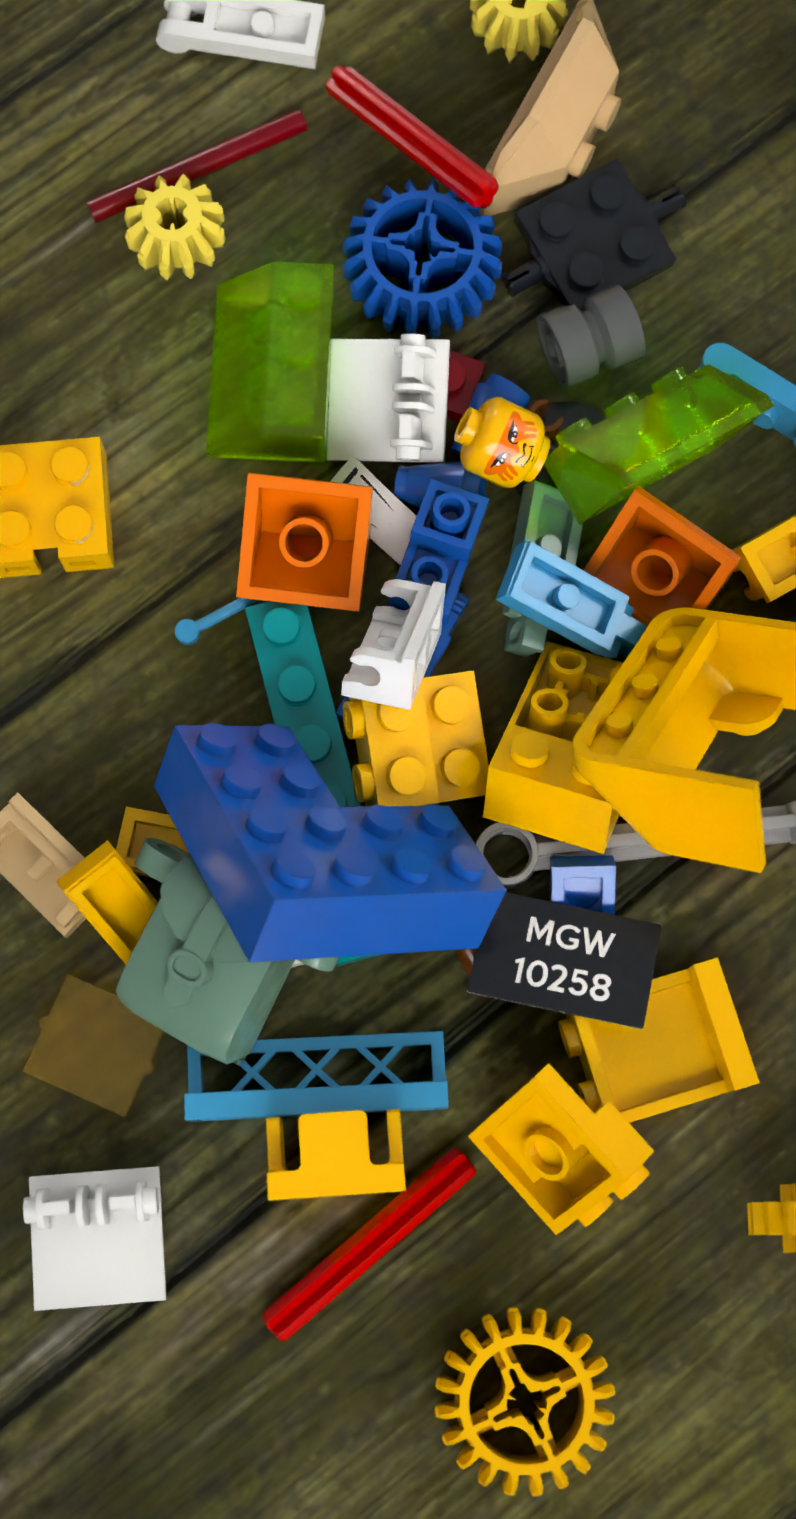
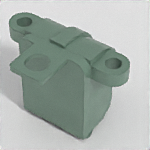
[116,838,339,1066]

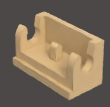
[0,792,86,938]

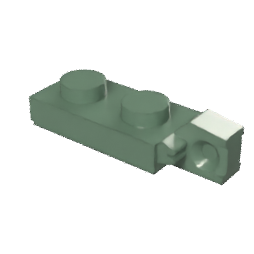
[502,480,587,657]

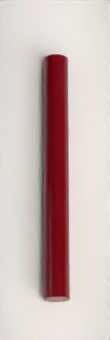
[86,109,307,224]

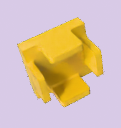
[266,1109,406,1200]

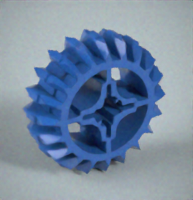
[342,177,502,339]

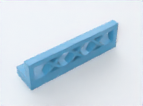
[184,1031,449,1122]

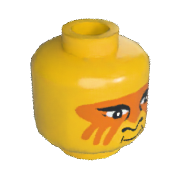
[454,397,551,488]

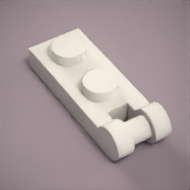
[156,0,325,69]

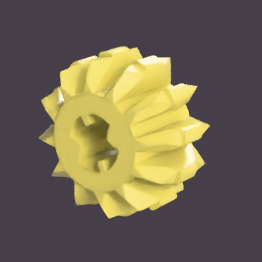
[470,0,568,63]
[124,174,225,280]

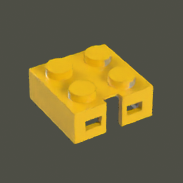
[0,437,114,578]

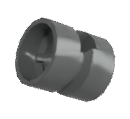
[537,284,646,389]

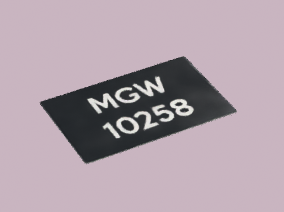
[467,892,662,1029]

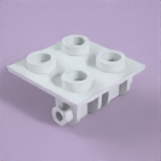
[327,334,450,463]
[23,1166,167,1311]

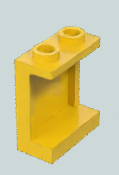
[558,957,760,1123]

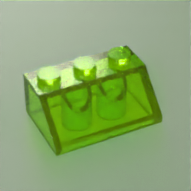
[206,261,336,462]
[544,364,774,525]

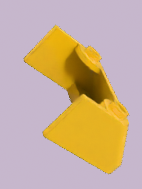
[573,607,796,873]

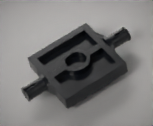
[501,158,686,310]

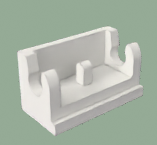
[341,579,446,710]

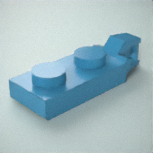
[495,540,648,659]

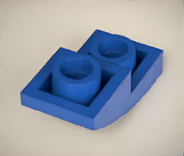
[388,479,490,625]

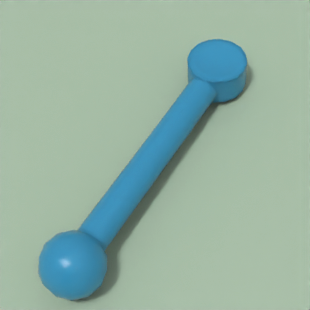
[175,598,260,645]

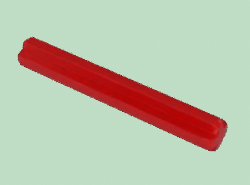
[326,65,499,208]
[262,1148,476,1341]

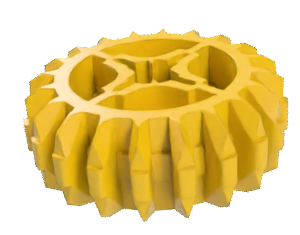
[435,1307,615,1496]

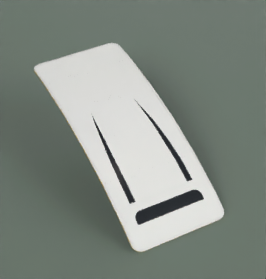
[330,456,417,565]

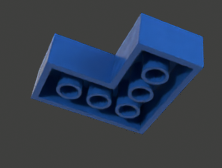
[154,723,507,962]

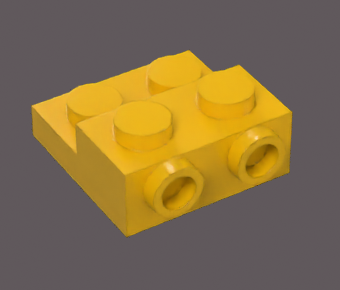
[343,670,489,807]
[468,1063,654,1235]

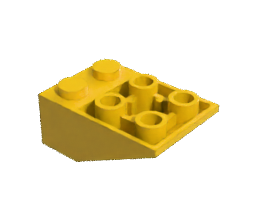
[483,641,623,854]

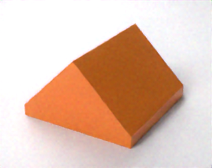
[236,472,373,612]
[583,486,742,626]

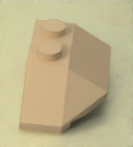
[479,0,621,216]

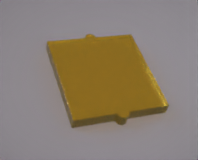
[22,975,165,1117]

